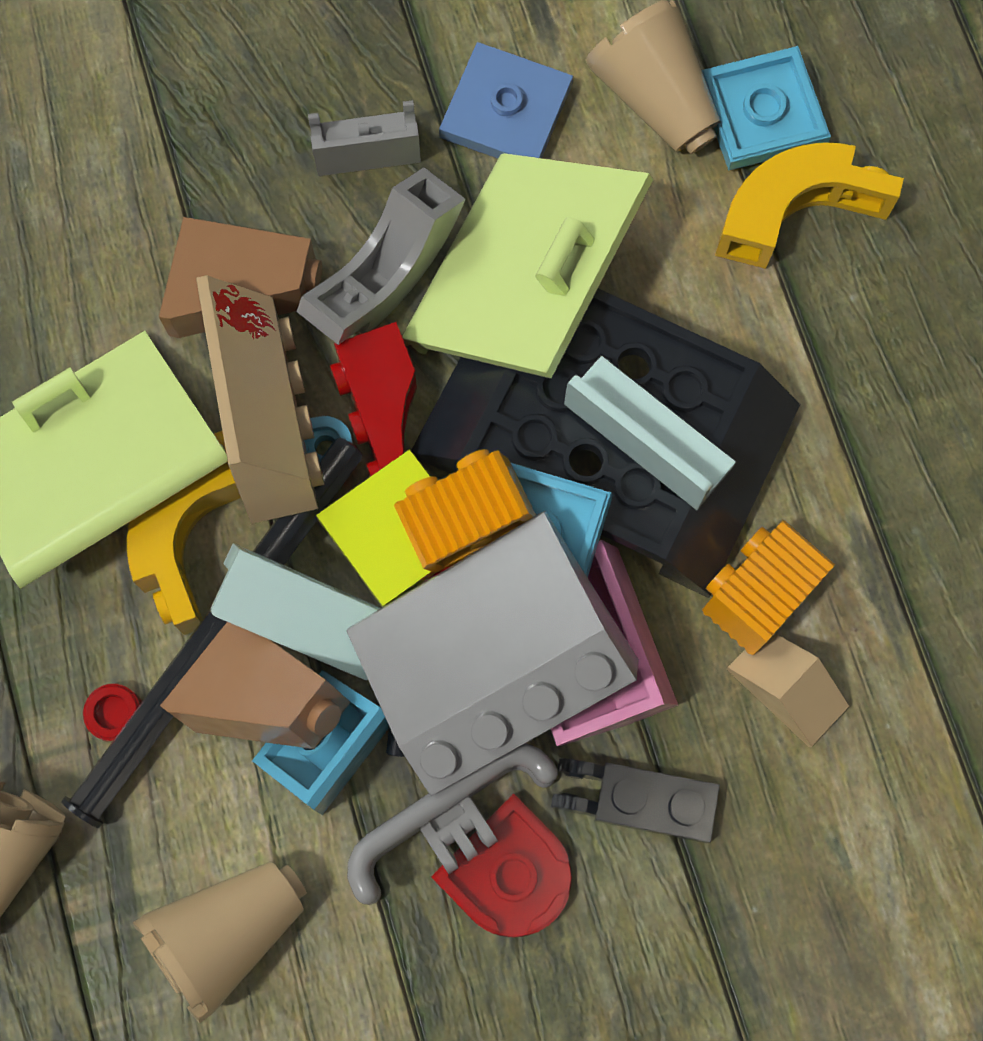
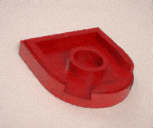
[431,793,572,937]

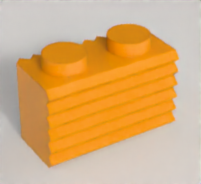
[394,449,536,573]
[702,520,835,655]

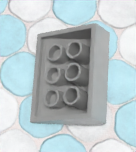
[346,511,639,796]

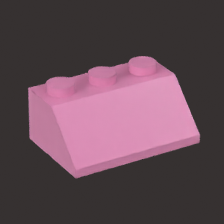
[551,540,678,746]

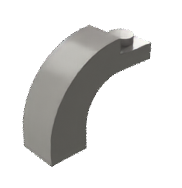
[296,168,466,345]

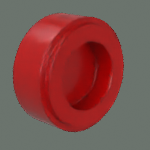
[83,684,142,743]

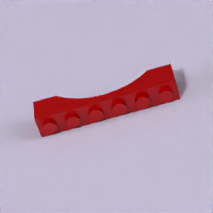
[329,322,463,585]

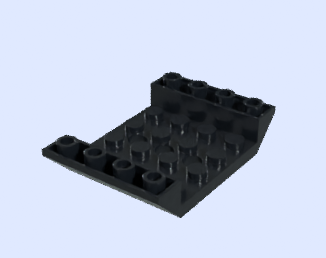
[411,288,801,598]

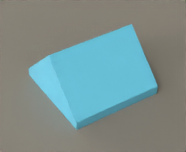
[252,670,389,815]

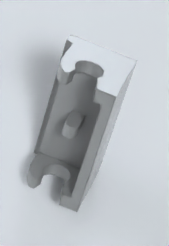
[308,100,421,176]

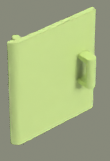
[402,153,653,378]
[0,331,228,589]

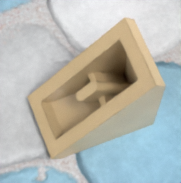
[726,633,849,748]

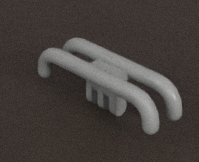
[347,743,558,905]

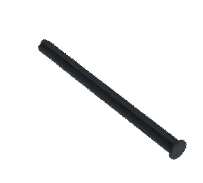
[61,437,363,828]

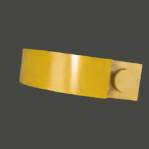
[715,143,904,269]
[127,431,241,635]

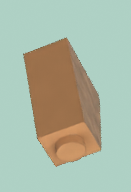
[159,217,322,338]
[160,622,350,749]

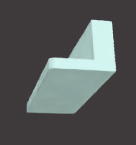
[564,356,736,510]
[211,543,381,680]

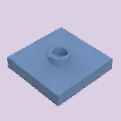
[439,42,573,158]

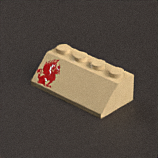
[196,275,324,524]

